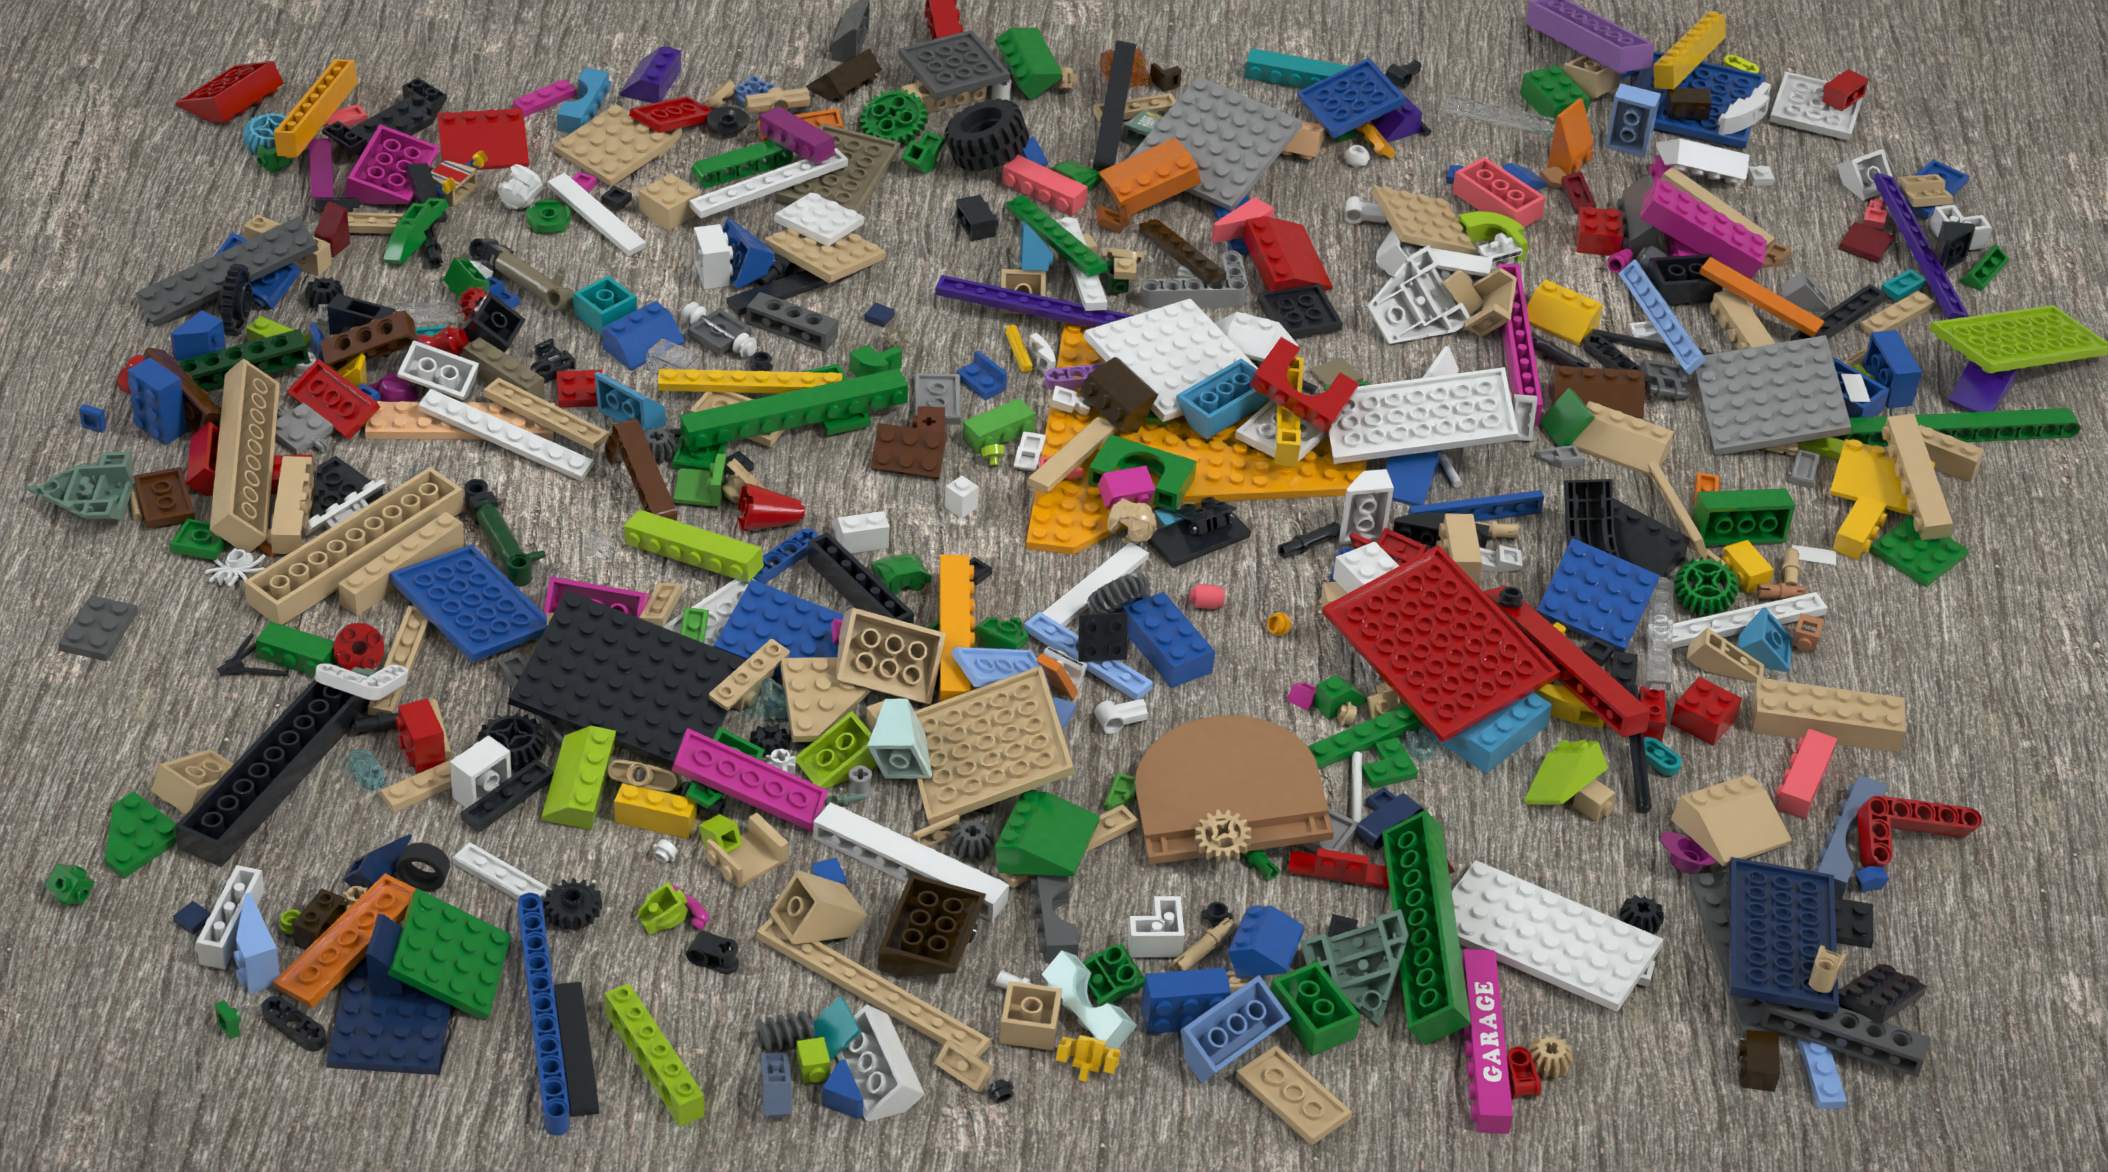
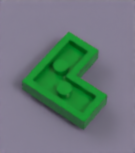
[1362,737,1418,789]

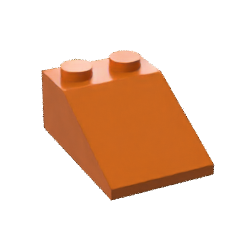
[1548,98,1594,175]

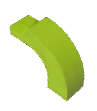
[1458,211,1528,261]

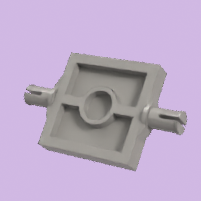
[275,403,334,455]

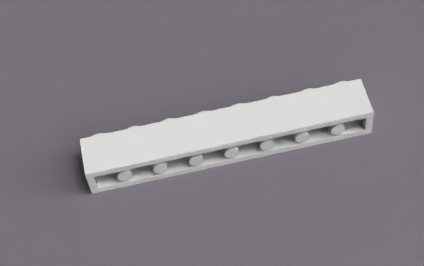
[813,802,1009,922]

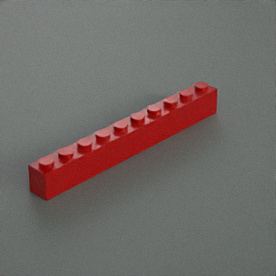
[1483,585,1650,738]

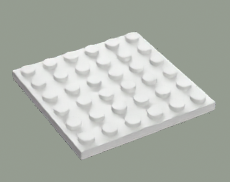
[1083,299,1258,422]

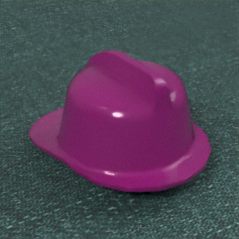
[369,373,418,402]
[1660,831,1716,874]

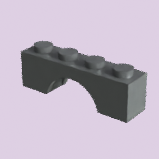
[1030,875,1079,963]

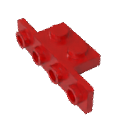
[1350,528,1428,566]
[1288,848,1390,889]

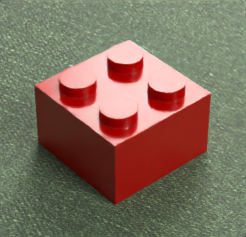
[1576,207,1623,256]
[1670,676,1742,746]
[395,698,446,775]

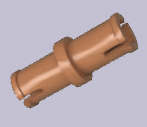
[1756,583,1807,600]

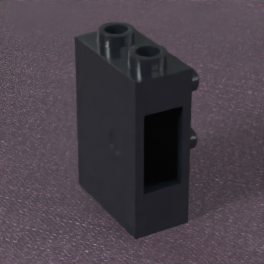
[327,293,396,358]

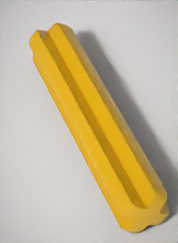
[1005,324,1033,373]

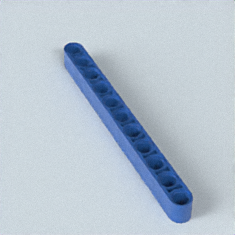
[518,892,570,1136]

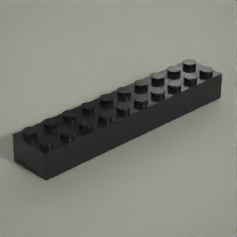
[175,679,370,867]

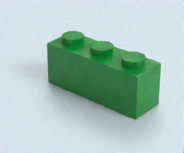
[256,621,338,676]

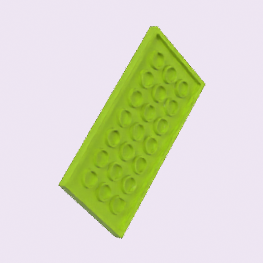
[1929,305,2108,373]

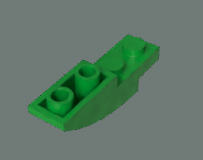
[383,198,449,265]

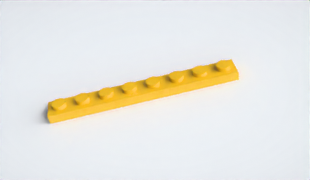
[658,369,842,394]

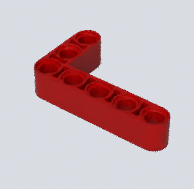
[1857,795,1982,868]

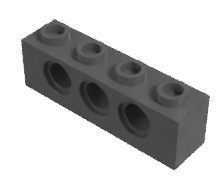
[747,292,838,352]

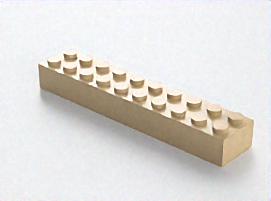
[210,359,280,553]
[244,467,464,625]

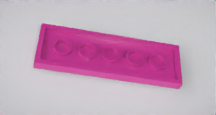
[671,728,828,832]

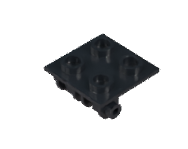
[1172,497,1236,535]
[1076,612,1128,662]

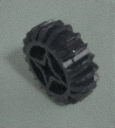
[477,712,546,773]

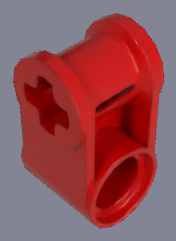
[1507,1046,1541,1099]

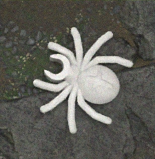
[204,548,266,587]

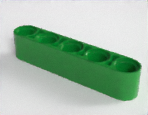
[691,140,793,188]

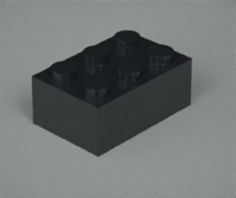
[1646,254,1723,305]

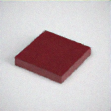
[1839,222,1894,263]

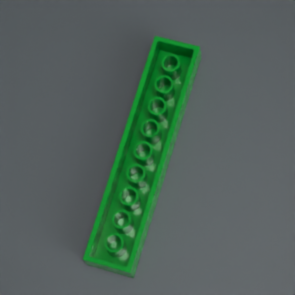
[1382,810,1471,1046]

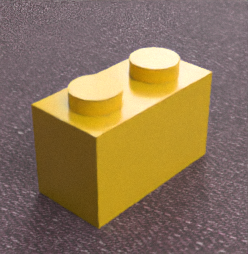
[1721,540,1774,594]

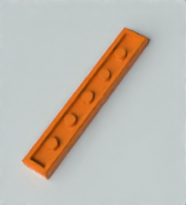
[1699,257,1824,337]

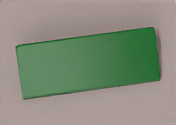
[1959,244,2010,291]

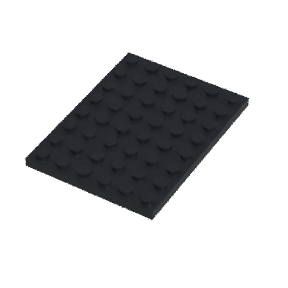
[508,590,746,767]

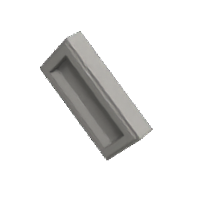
[1790,449,1820,489]

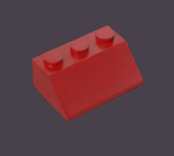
[186,421,220,496]

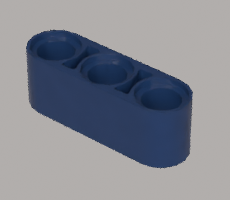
[1355,793,1424,850]

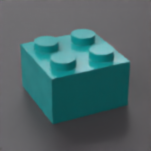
[573,276,637,336]

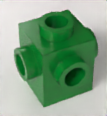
[44,863,95,906]

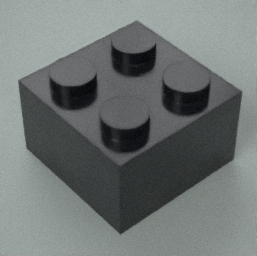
[462,292,526,352]

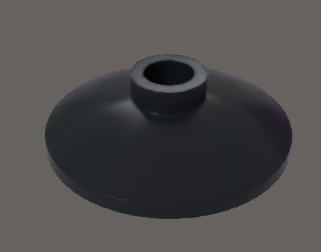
[707,106,749,133]

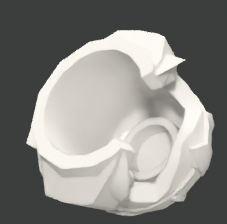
[498,164,543,209]

